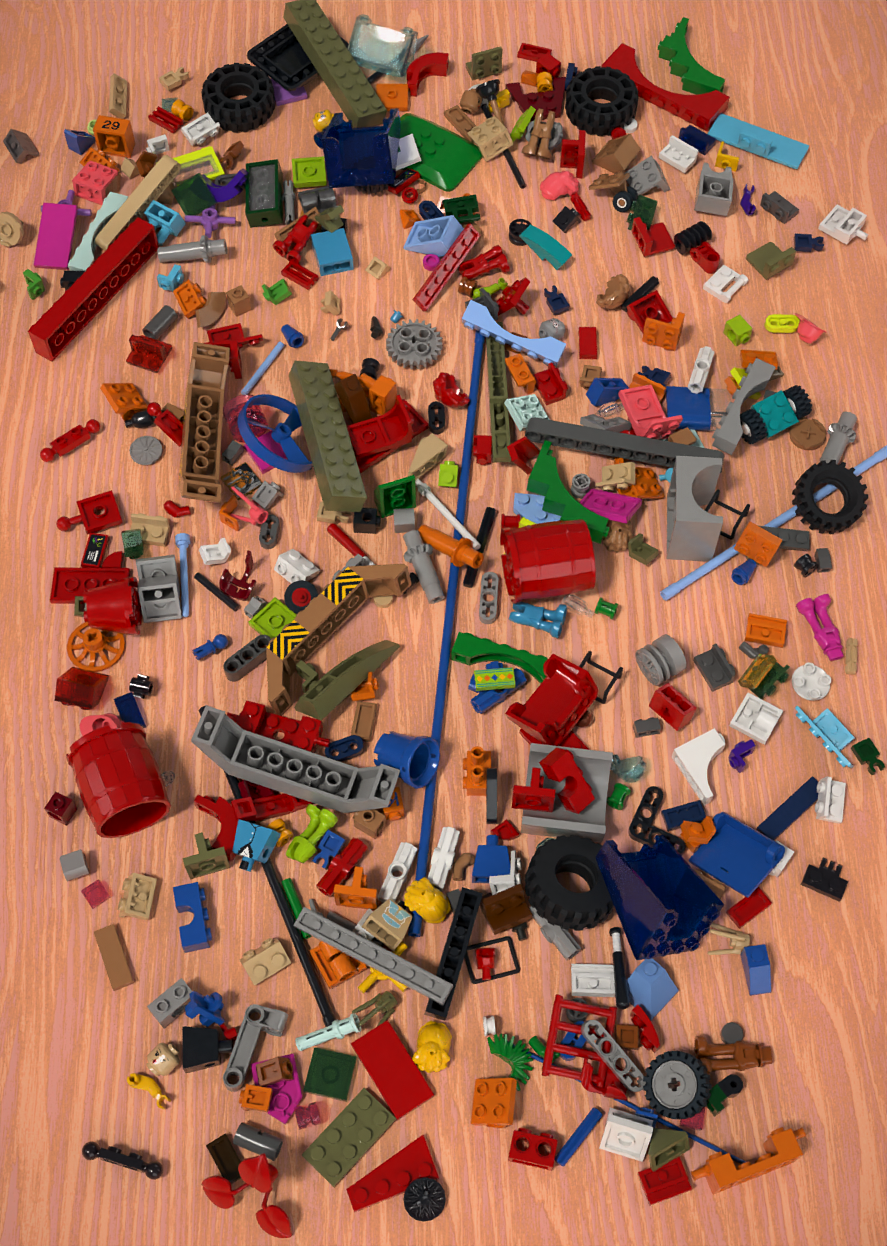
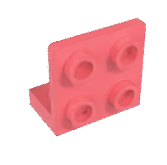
[72,161,118,205]

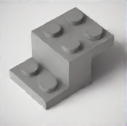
[136,555,182,623]

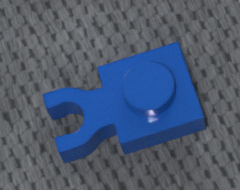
[312,830,346,870]

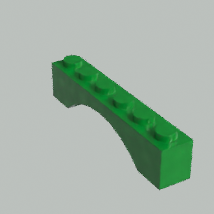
[451,632,548,683]

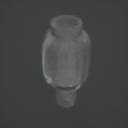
[595,402,624,420]
[560,594,595,618]

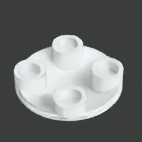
[792,662,831,701]

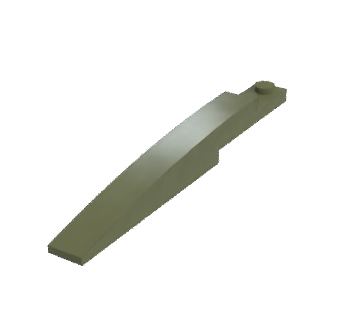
[486,322,511,463]

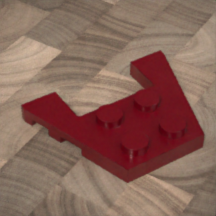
[505,77,566,121]

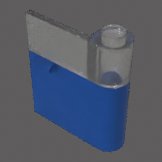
[666,386,731,431]

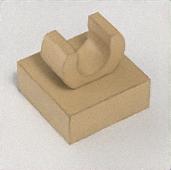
[321,291,341,316]

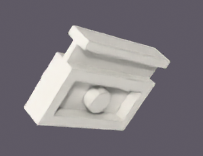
[571,964,615,997]

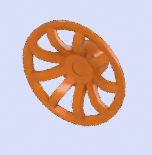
[67,622,125,672]

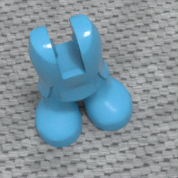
[509,602,567,639]

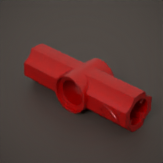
[316,837,368,898]

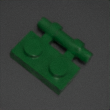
[443,195,481,224]

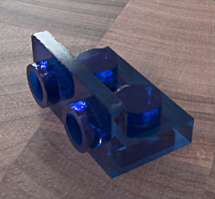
[679,125,717,155]

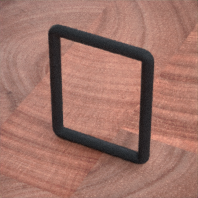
[464,936,520,984]

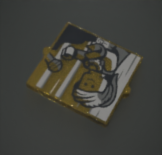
[220,462,262,500]

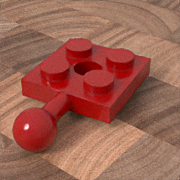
[56,490,123,535]

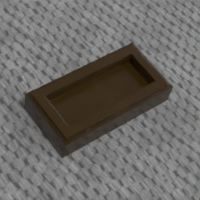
[206,1133,241,1184]

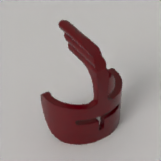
[219,550,256,600]

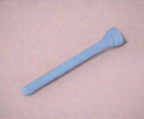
[175,533,190,617]

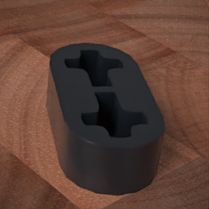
[428,401,445,435]

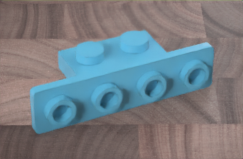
[795,705,855,768]

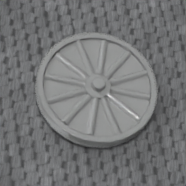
[129,436,163,465]

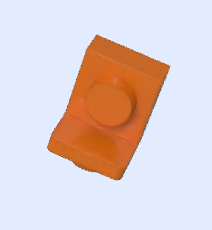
[680,816,716,844]
[239,1084,273,1113]

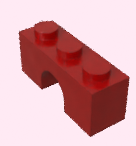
[539,747,595,814]

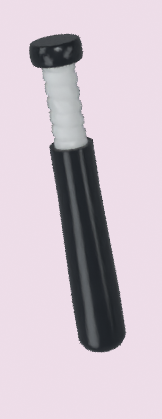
[609,927,629,1010]

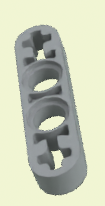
[581,1020,646,1092]

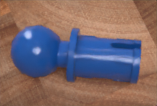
[192,634,228,661]

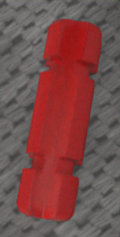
[570,193,591,221]

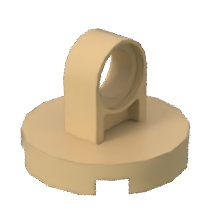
[0,212,24,247]

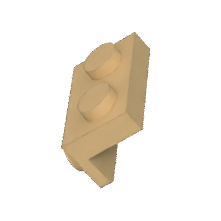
[240,938,291,986]

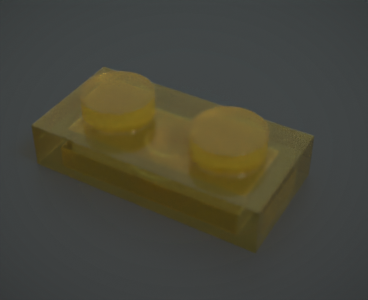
[738,654,777,689]

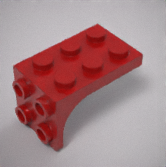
[346,395,414,459]

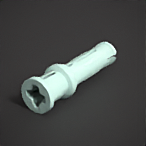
[295,1013,362,1051]

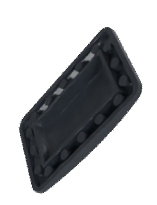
[247,24,350,91]

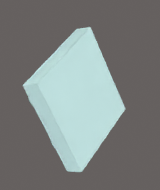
[504,394,550,432]

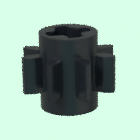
[129,674,153,699]

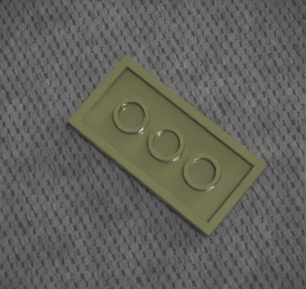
[302,1088,396,1188]

